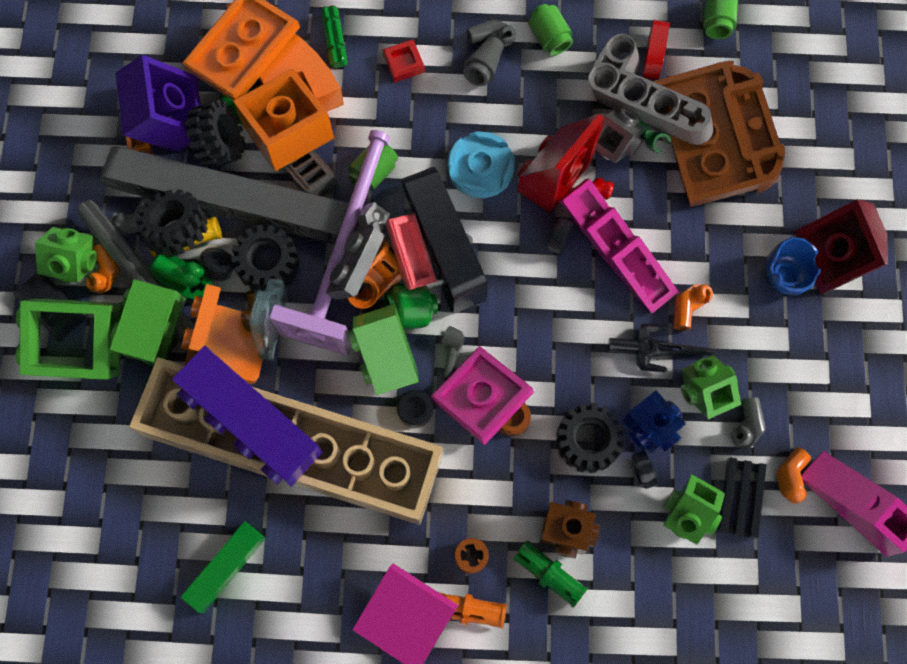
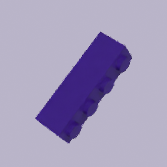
[172,345,323,487]

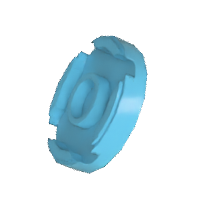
[447,131,515,198]

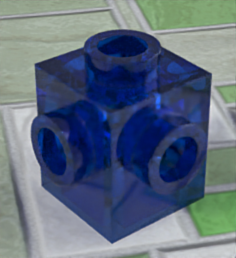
[622,390,686,454]

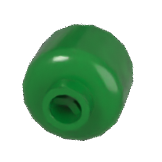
[383,283,438,330]

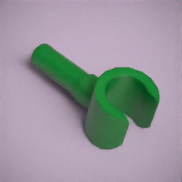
[638,120,672,154]

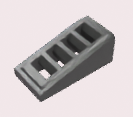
[283,150,339,197]

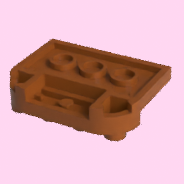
[654,61,785,207]

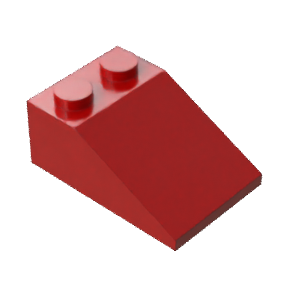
[517,114,605,214]

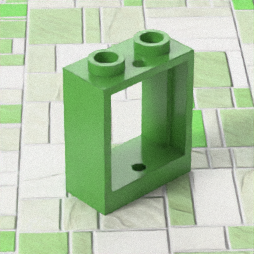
[15,298,121,380]

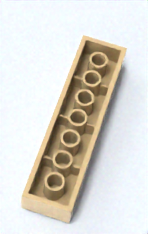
[129,357,443,525]

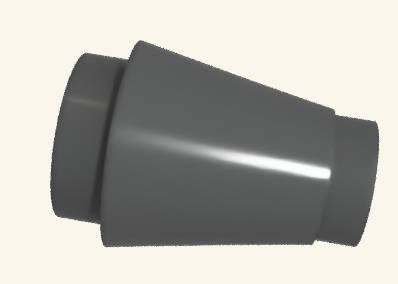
[463,36,504,86]

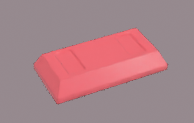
[386,213,437,290]

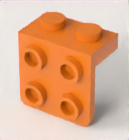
[180,284,271,384]

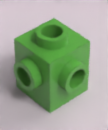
[35,227,97,283]
[681,355,741,419]
[663,474,725,545]

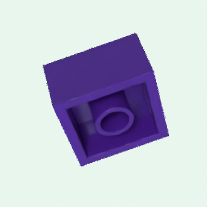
[115,54,201,153]

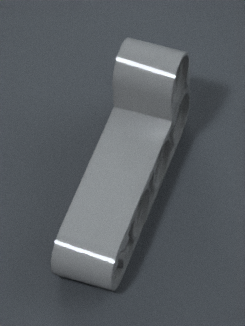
[588,34,713,145]

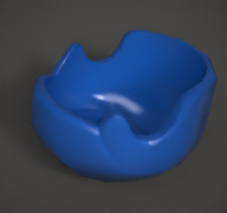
[765,237,821,296]

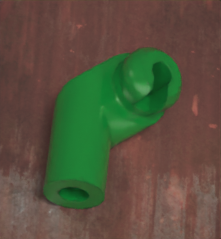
[150,254,204,288]

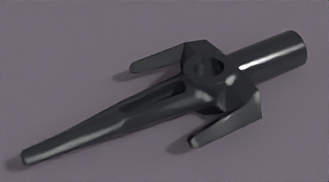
[608,324,716,373]

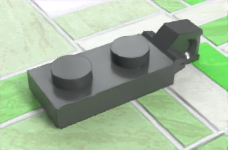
[326,202,390,300]

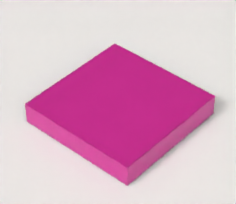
[430,346,534,445]
[353,563,458,664]

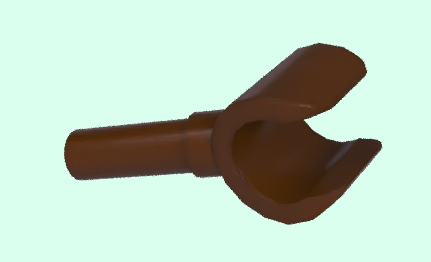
[241,290,264,331]

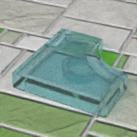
[249,278,287,360]

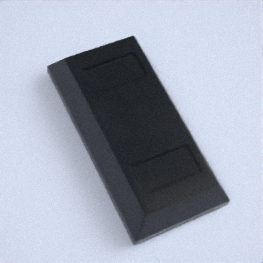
[13,273,86,342]

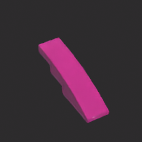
[559,179,679,314]

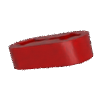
[641,19,670,80]

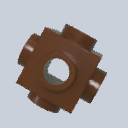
[539,500,600,559]

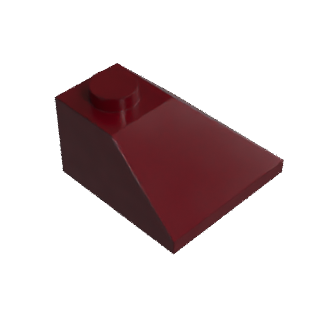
[794,199,888,294]

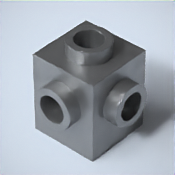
[595,108,645,163]

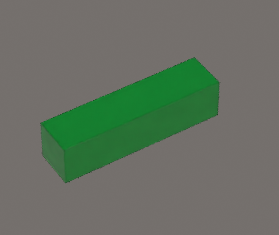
[181,521,266,614]

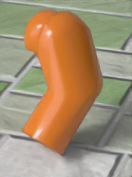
[86,243,120,294]
[673,284,713,331]
[776,447,811,504]

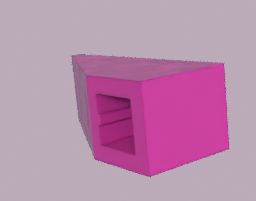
[801,451,907,557]

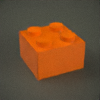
[233,69,335,171]

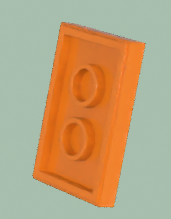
[182,0,300,101]

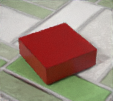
[382,39,425,83]

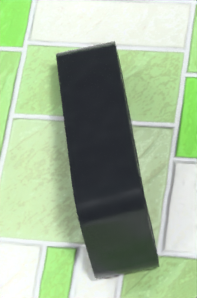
[401,167,488,314]

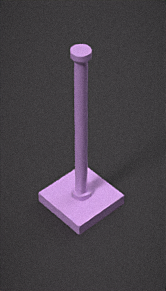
[269,130,390,356]

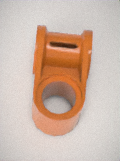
[347,239,402,309]

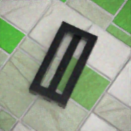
[718,457,767,539]

